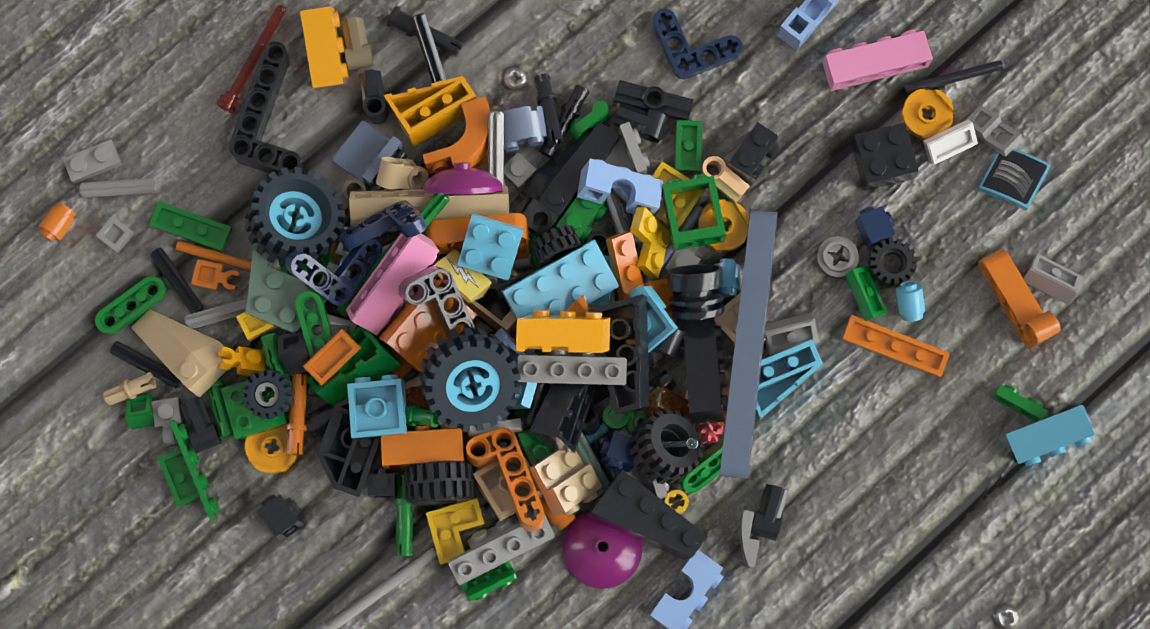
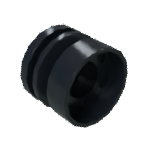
[667,264,725,320]

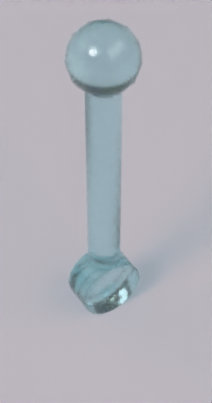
[662,438,698,449]

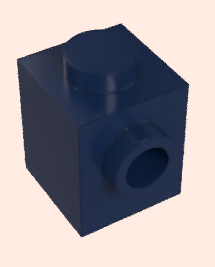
[855,206,895,249]
[599,431,637,473]

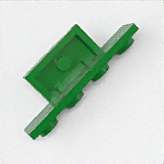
[157,420,220,521]

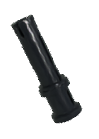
[387,5,463,57]

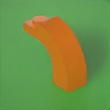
[423,96,490,175]

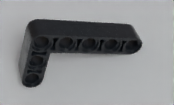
[229,41,305,175]

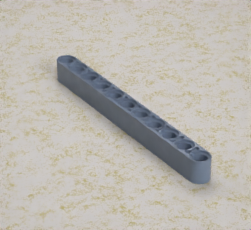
[720,210,777,479]

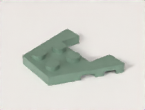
[246,242,352,333]

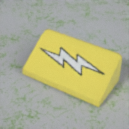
[433,250,491,303]

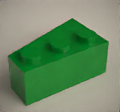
[306,326,402,407]

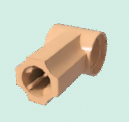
[700,156,750,203]

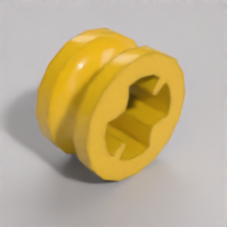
[664,490,689,514]

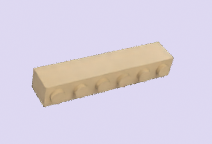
[349,186,509,232]

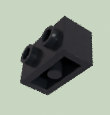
[727,122,779,184]
[257,494,305,541]

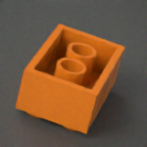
[378,279,477,373]
[381,424,466,471]

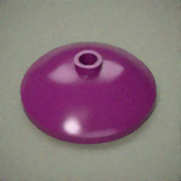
[423,162,502,194]
[563,511,642,589]

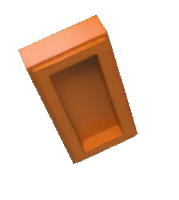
[303,328,361,386]

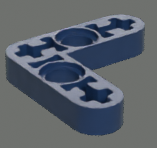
[653,9,743,79]
[339,200,427,249]
[285,238,382,306]

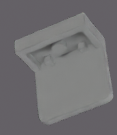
[604,122,650,175]

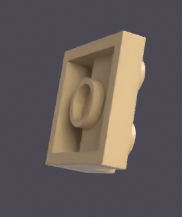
[529,449,602,516]
[473,453,543,521]

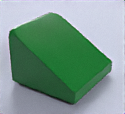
[125,393,155,430]

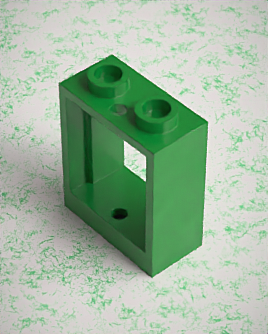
[662,174,726,251]

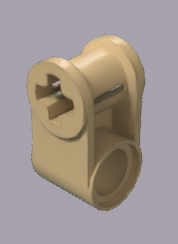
[376,157,428,189]

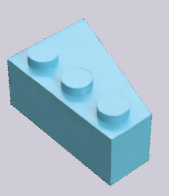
[755,340,823,422]
[1006,405,1096,467]

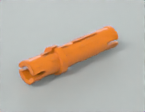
[285,374,308,455]

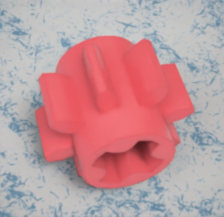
[691,422,723,445]

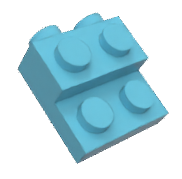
[629,285,678,353]
[347,375,407,439]

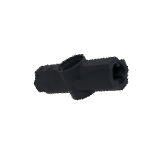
[614,80,694,120]

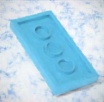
[501,240,619,320]

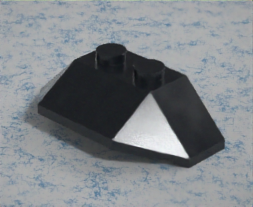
[317,398,381,497]

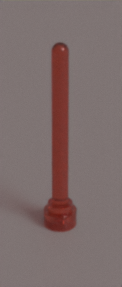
[216,5,286,114]

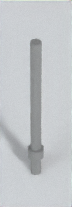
[316,548,438,629]

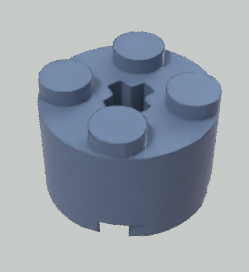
[503,106,547,154]

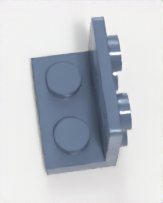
[333,121,404,188]

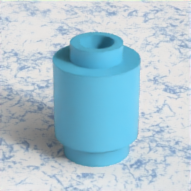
[896,281,925,322]

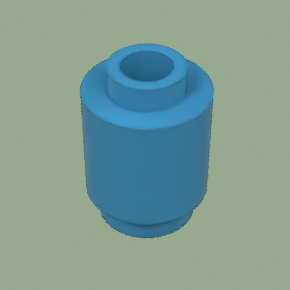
[714,259,740,297]

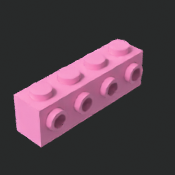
[822,30,933,91]
[346,233,439,335]

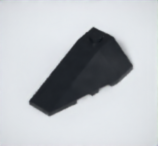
[521,122,621,220]

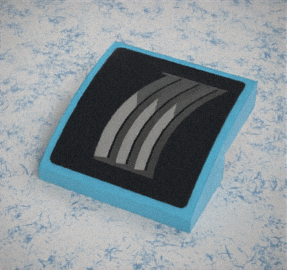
[978,149,1051,211]

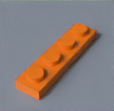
[841,315,950,378]

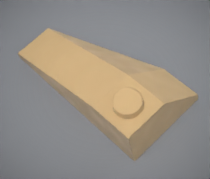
[131,309,227,397]

